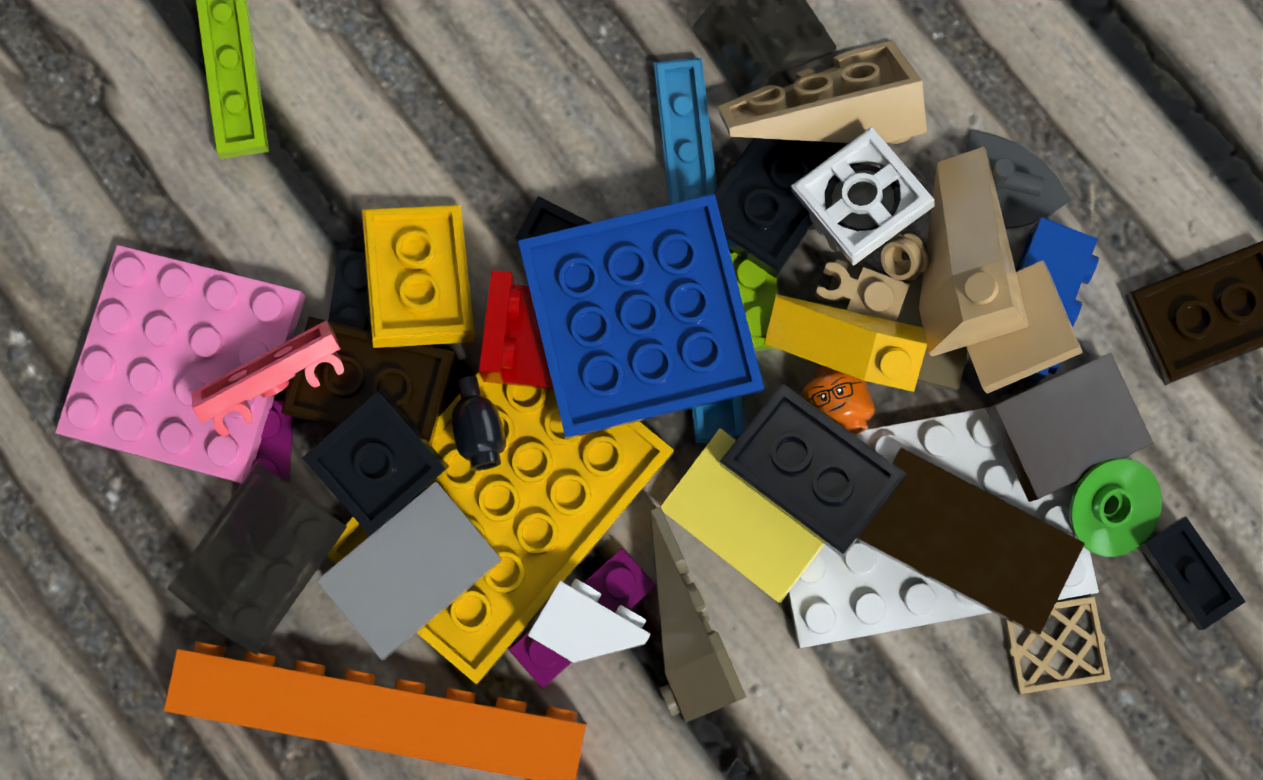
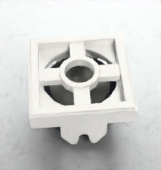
[791,127,935,266]

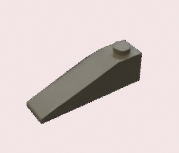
[651,506,746,722]

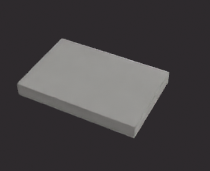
[316,481,503,661]

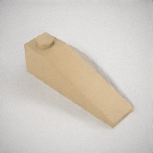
[718,40,927,144]
[919,147,1029,357]

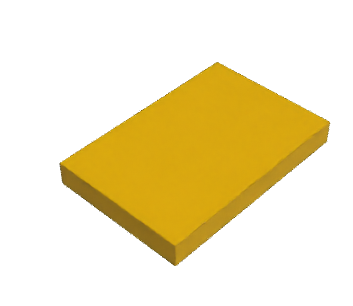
[362,205,475,348]

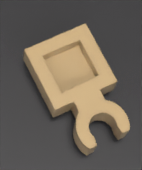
[814,262,910,321]

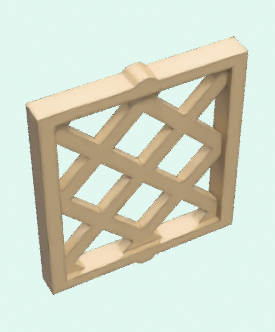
[1004,596,1111,694]

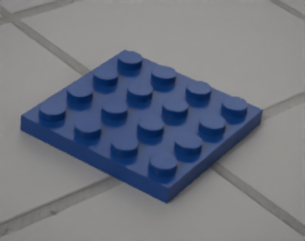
[518,194,764,439]

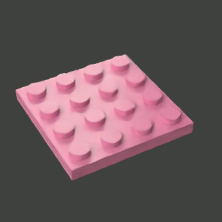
[55,245,306,485]

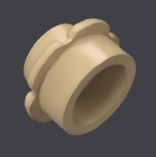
[881,233,929,281]

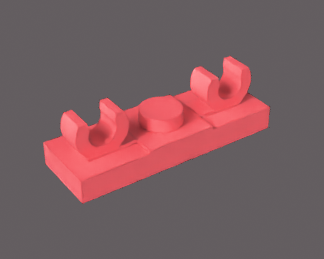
[191,320,344,437]

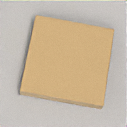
[966,260,1083,394]

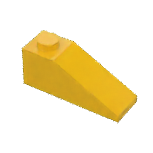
[764,294,927,392]

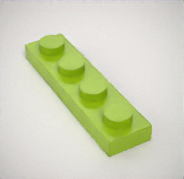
[196,0,269,160]

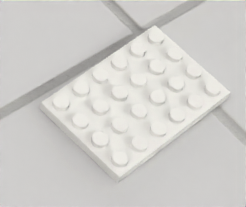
[788,407,1099,649]

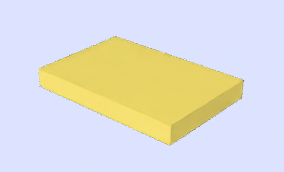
[661,428,825,603]

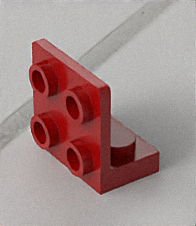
[479,270,554,390]

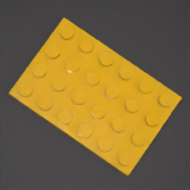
[322,372,674,685]

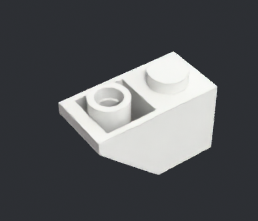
[528,578,651,663]

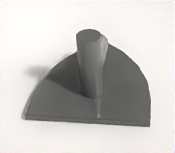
[965,130,1071,229]

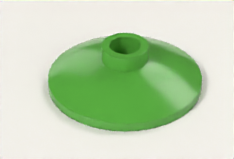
[1069,457,1162,557]

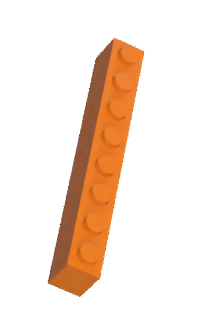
[164,641,587,780]

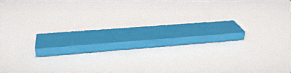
[654,58,745,445]

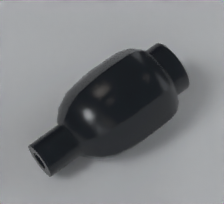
[452,376,506,471]

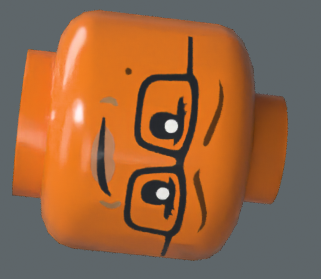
[803,366,875,434]

